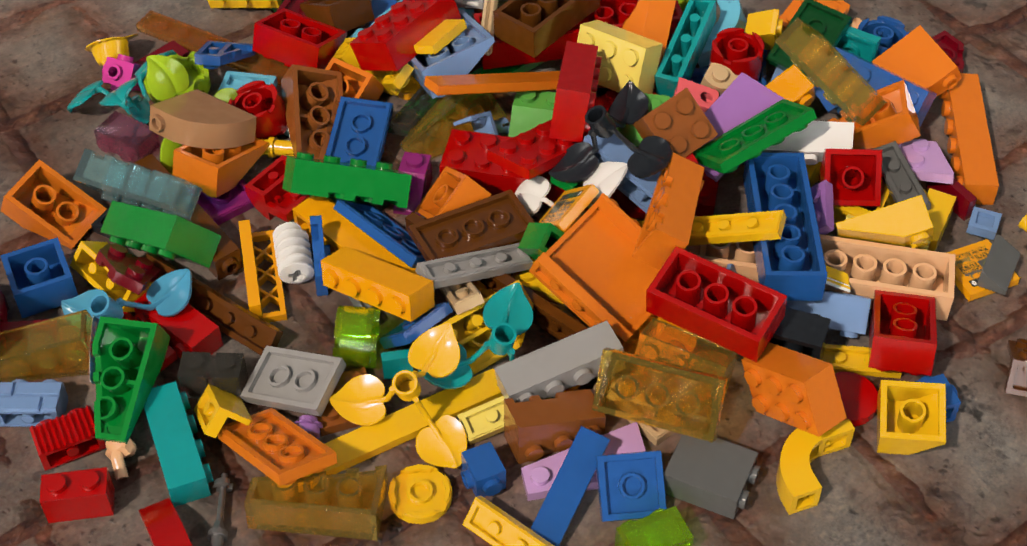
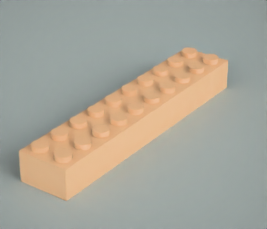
[684,216,956,321]

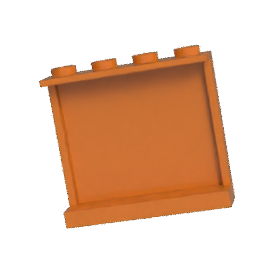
[529,193,660,346]

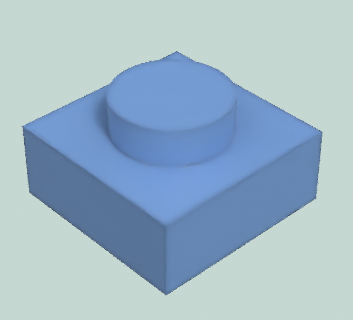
[966,206,1002,240]

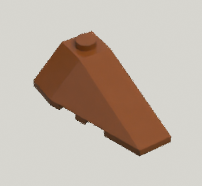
[281,64,343,160]

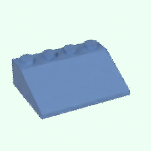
[408,9,495,99]

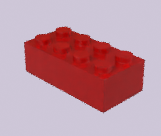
[350,0,462,71]
[549,41,602,143]
[646,246,787,363]

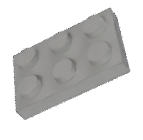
[240,345,346,416]

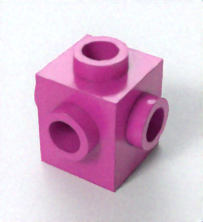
[102,54,144,91]

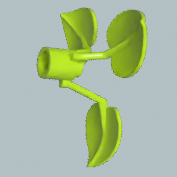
[146,55,238,175]

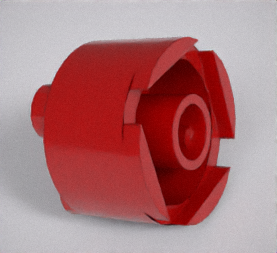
[709,28,764,81]
[228,80,288,139]

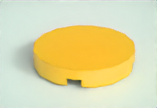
[388,464,453,524]

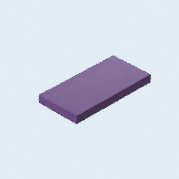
[698,72,786,182]

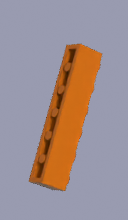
[939,73,999,205]

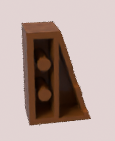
[504,389,606,465]

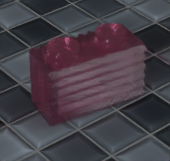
[94,111,160,162]

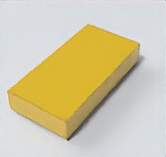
[414,19,467,55]

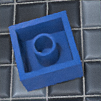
[0,237,78,318]

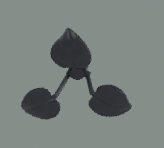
[548,80,673,183]

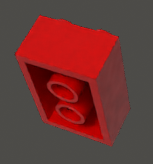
[252,8,347,69]
[868,290,937,376]

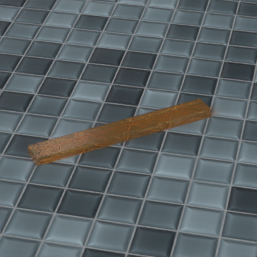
[136,10,290,86]

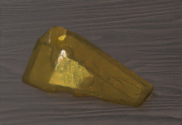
[399,73,508,159]

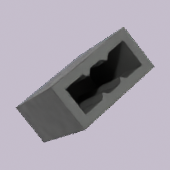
[663,427,761,520]

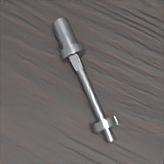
[207,473,233,546]

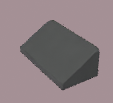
[977,234,1021,295]

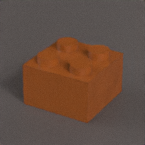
[633,88,718,158]

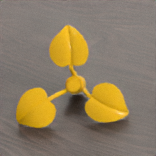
[329,323,468,469]

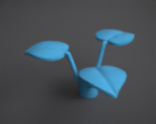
[61,269,192,337]

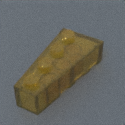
[775,17,887,126]
[0,310,93,382]
[244,465,388,541]

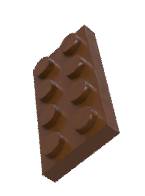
[408,189,535,261]

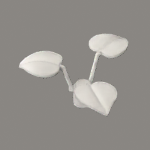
[515,161,628,233]

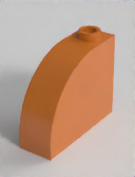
[871,25,962,98]

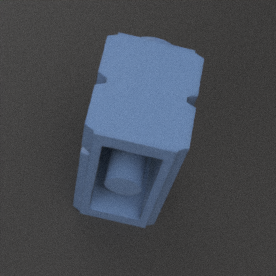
[0,379,69,427]

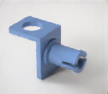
[453,111,510,135]

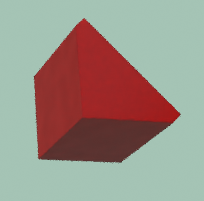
[819,149,882,206]

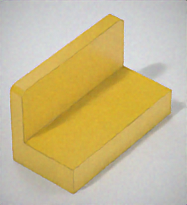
[194,383,252,439]

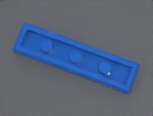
[530,426,610,546]

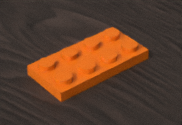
[218,408,337,486]

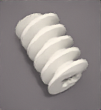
[272,222,315,284]

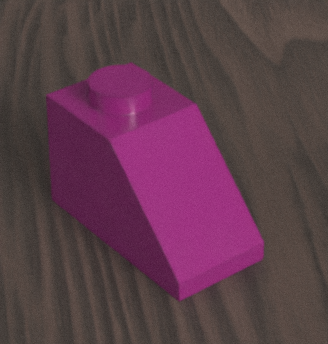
[393,152,433,216]

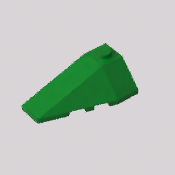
[92,316,170,444]

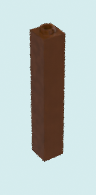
[128,154,243,280]

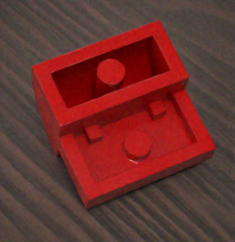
[244,155,311,222]

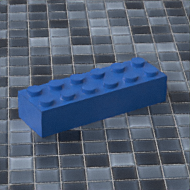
[743,152,827,301]

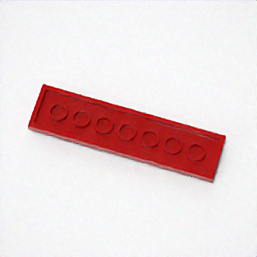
[487,90,658,180]

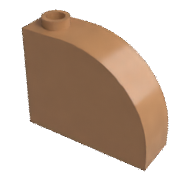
[149,89,257,149]

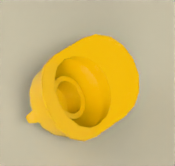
[85,34,138,66]

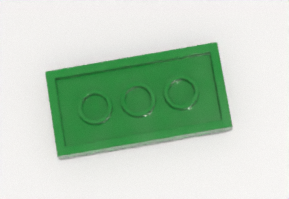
[692,99,817,174]

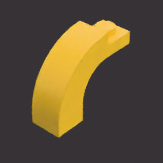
[333,37,414,96]
[776,419,855,515]

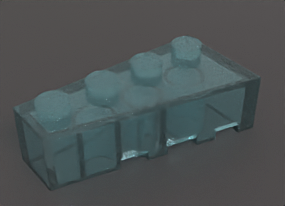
[73,148,202,220]

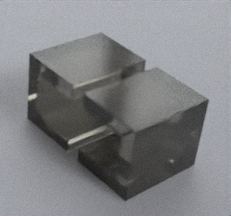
[177,352,248,400]

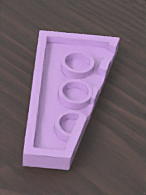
[521,421,646,501]

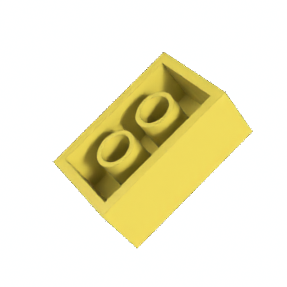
[577,20,663,94]

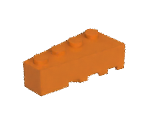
[632,152,705,270]

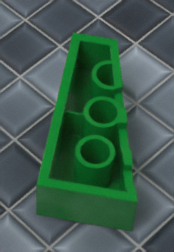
[282,152,412,208]
[100,200,221,268]

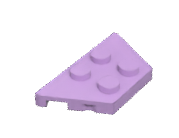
[871,139,954,184]

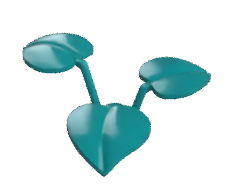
[67,50,176,126]
[418,282,555,398]

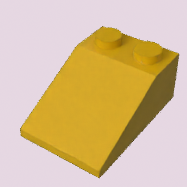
[836,195,934,249]

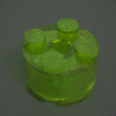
[333,305,381,368]

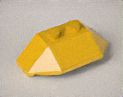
[440,279,534,375]

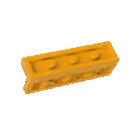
[238,219,287,323]

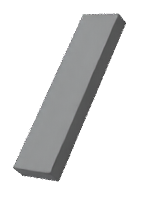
[415,243,533,289]

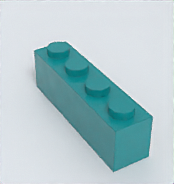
[655,0,717,98]
[144,381,214,507]

